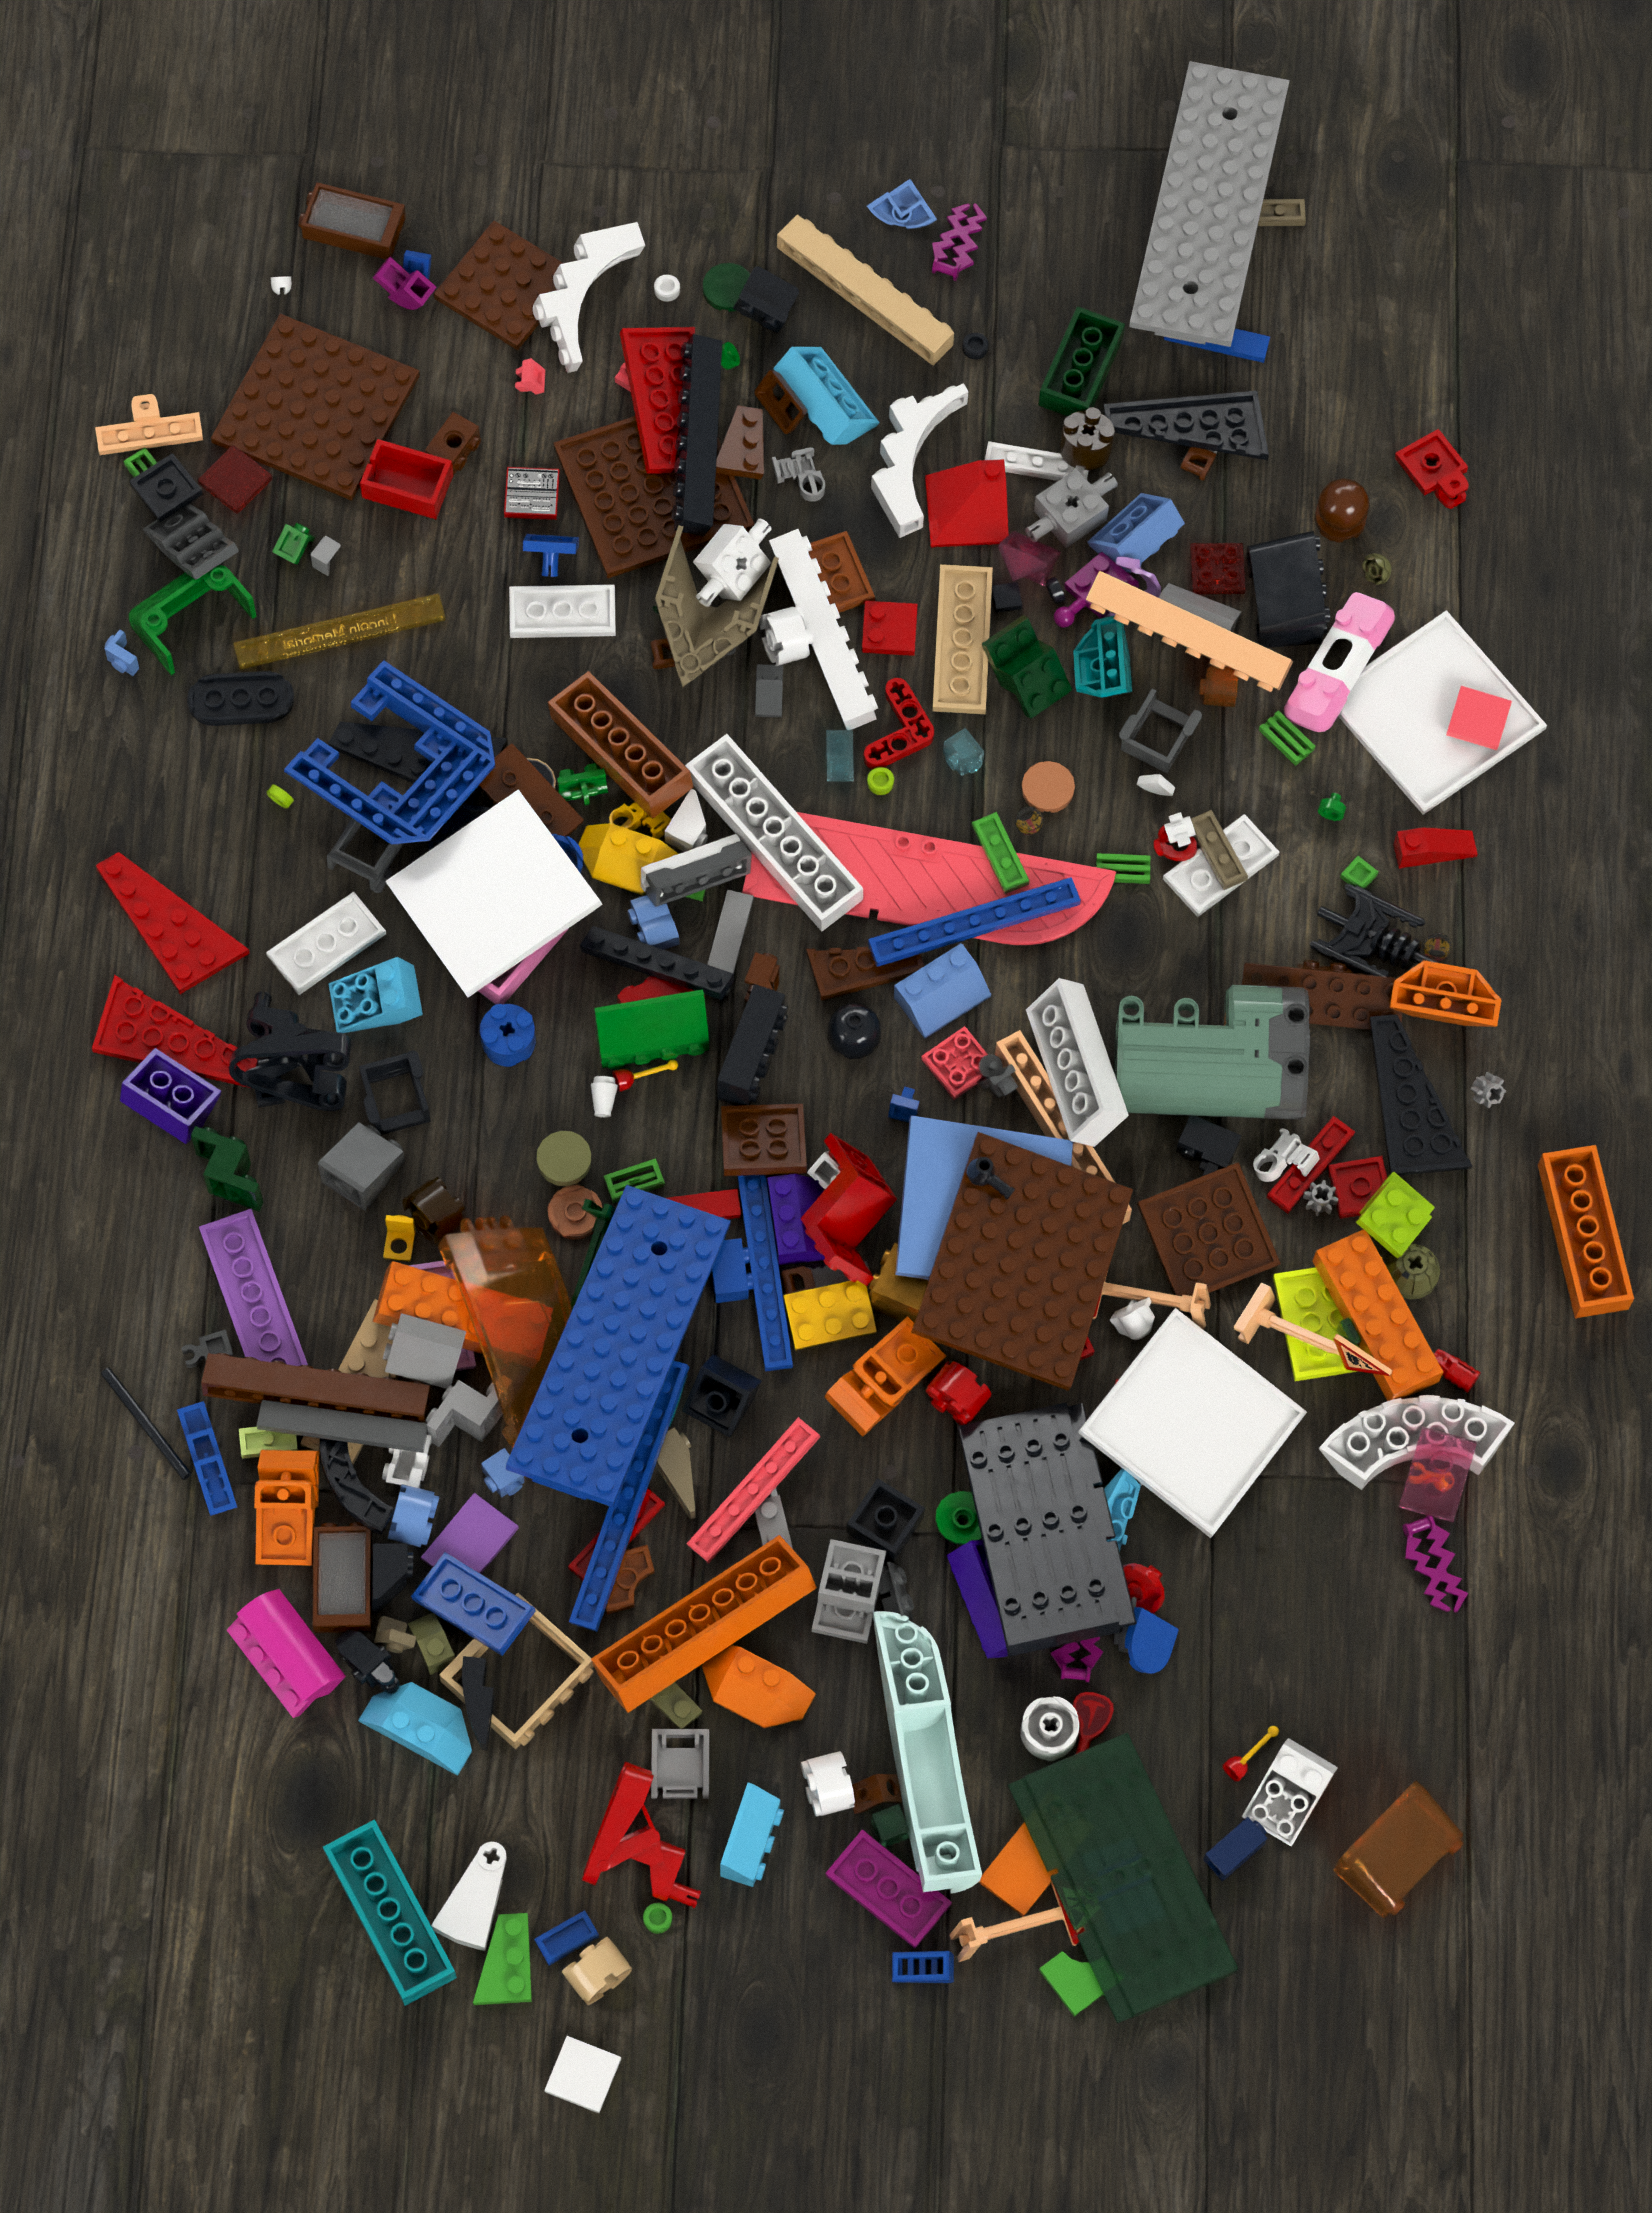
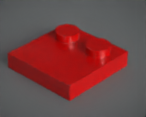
[862,601,918,656]

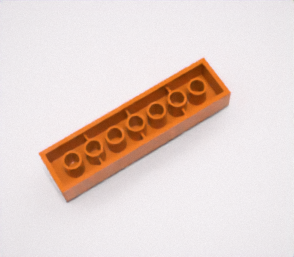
[591,1535,817,1713]

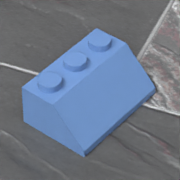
[1087,493,1185,573]
[894,943,991,1039]

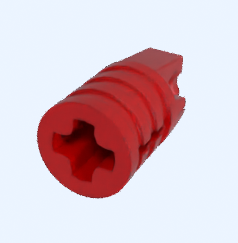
[1434,1349,1481,1393]

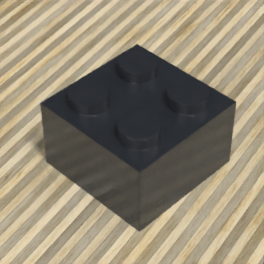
[846,1478,925,1563]

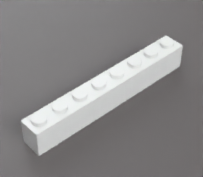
[769,529,878,731]

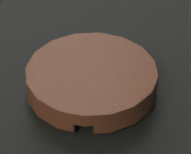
[1022,761,1075,813]
[548,1185,602,1240]

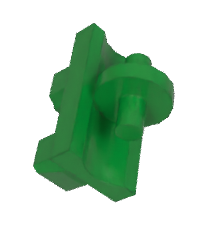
[557,763,608,805]

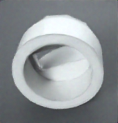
[271,277,292,295]

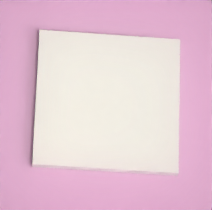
[1338,610,1547,815]
[385,790,603,997]
[1077,1308,1307,1538]

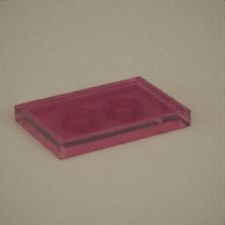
[1399,1426,1477,1522]

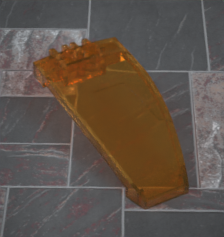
[438,1216,572,1448]

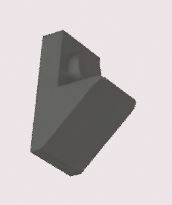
[755,664,783,718]

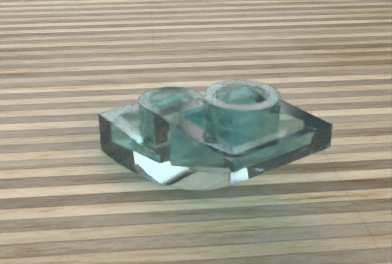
[826,730,854,782]

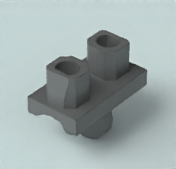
[979,1054,1018,1098]

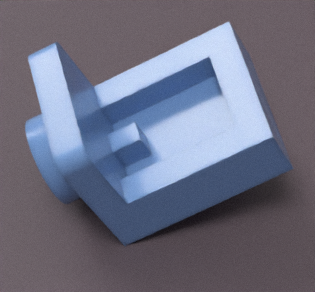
[104,630,139,676]

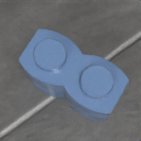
[627,895,679,950]

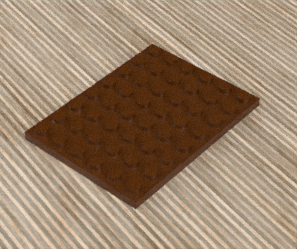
[911,1132,1133,1391]

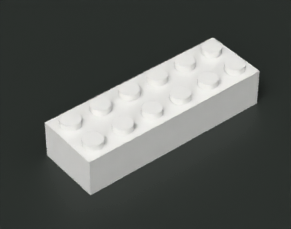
[1026,978,1129,1147]

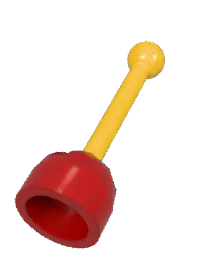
[612,1060,678,1092]
[1222,1726,1279,1782]

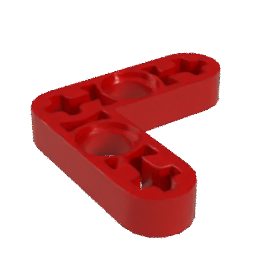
[864,678,934,769]

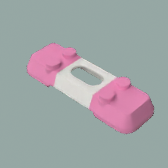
[1284,592,1395,732]

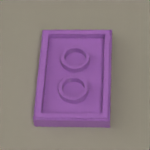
[421,1493,519,1574]

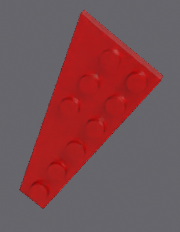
[619,327,695,474]
[96,852,250,994]
[92,975,258,1088]

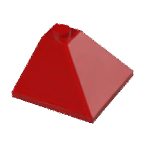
[925,459,1009,547]

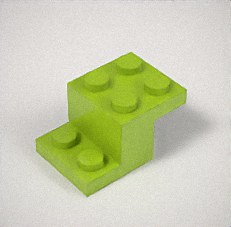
[1356,1172,1435,1259]

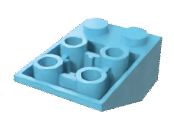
[328,957,423,1033]

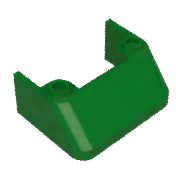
[129,564,257,675]

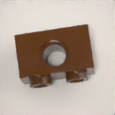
[424,412,481,476]

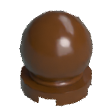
[1314,478,1370,543]

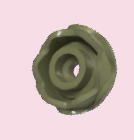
[1362,553,1392,585]

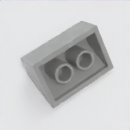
[1159,583,1242,632]

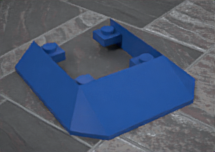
[284,660,495,844]

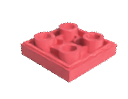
[1446,686,1512,750]
[921,1026,988,1100]

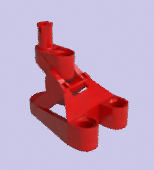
[581,1761,701,1908]

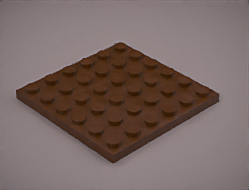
[211,314,420,501]
[553,416,755,579]

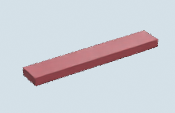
[686,1417,820,1563]

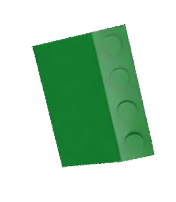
[594,989,709,1069]

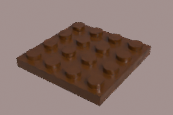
[434,221,564,350]
[1136,1162,1281,1296]

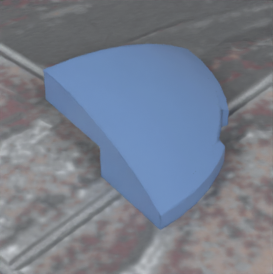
[867,179,937,229]

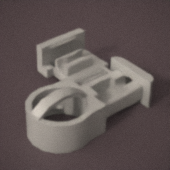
[772,447,825,502]

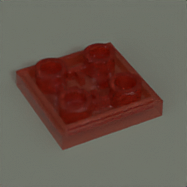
[198,445,272,514]
[1190,543,1246,594]

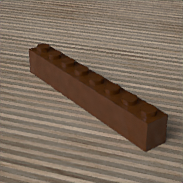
[201,1353,431,1423]

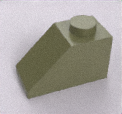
[408,1613,455,1675]

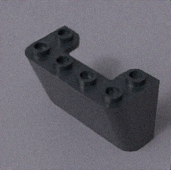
[1246,531,1330,648]

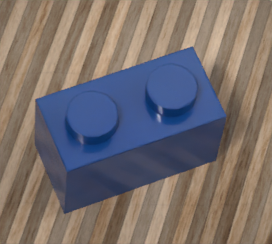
[711,1238,753,1303]

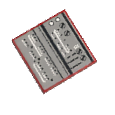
[504,467,560,520]

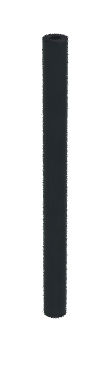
[101,1367,192,1480]

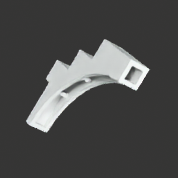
[533,222,645,373]
[871,383,968,538]

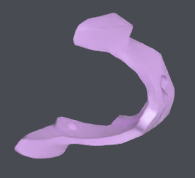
[1105,557,1161,618]

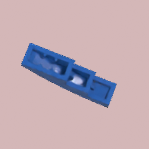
[177,1401,237,1516]

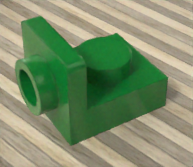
[272,522,315,565]

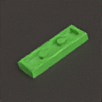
[972,812,1030,894]

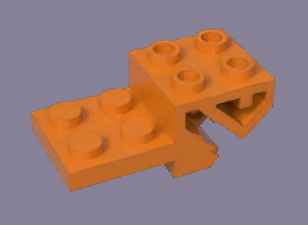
[824,1316,946,1437]
[254,1449,320,1566]

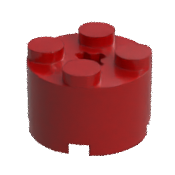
[926,1361,992,1425]

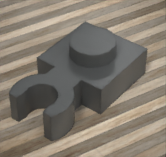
[181,1330,234,1368]

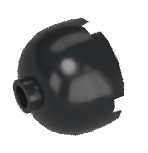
[827,1003,881,1059]

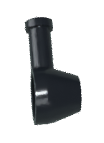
[967,1157,1016,1200]

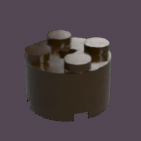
[1060,407,1115,470]
[402,1177,465,1244]

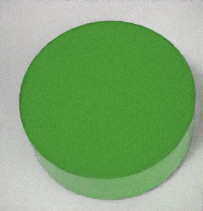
[643,1903,672,1934]

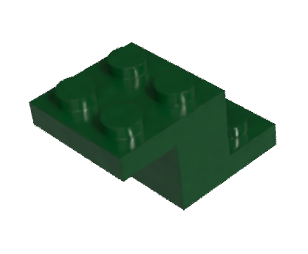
[982,615,1072,719]
[191,1126,264,1212]

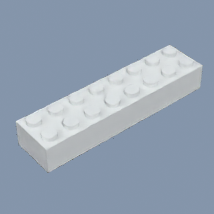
[685,734,863,932]

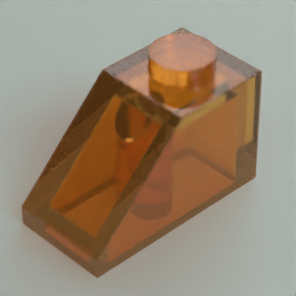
[1199,665,1238,707]

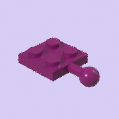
[1054,552,1139,628]

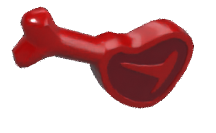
[1066,1692,1114,1776]

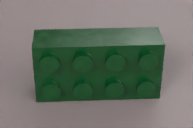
[1038,306,1125,416]

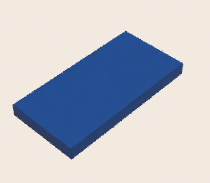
[411,1552,536,1656]

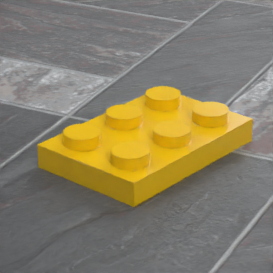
[783,1280,877,1350]

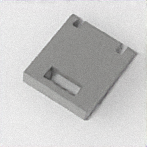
[651,1729,709,1799]

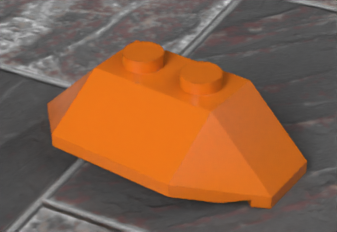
[1389,960,1501,1027]
[702,1645,816,1728]

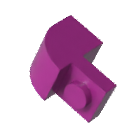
[373,257,436,310]

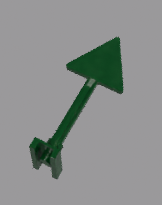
[544,1199,616,1354]

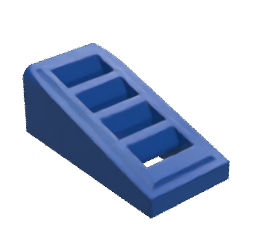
[892,1951,954,1983]

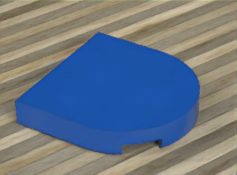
[1125,1607,1179,1674]

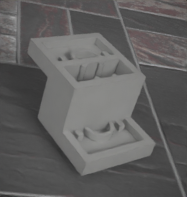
[426,1375,514,1447]
[812,1539,886,1644]

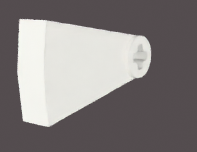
[431,1842,507,1951]

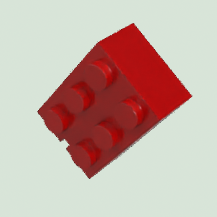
[360,439,453,520]

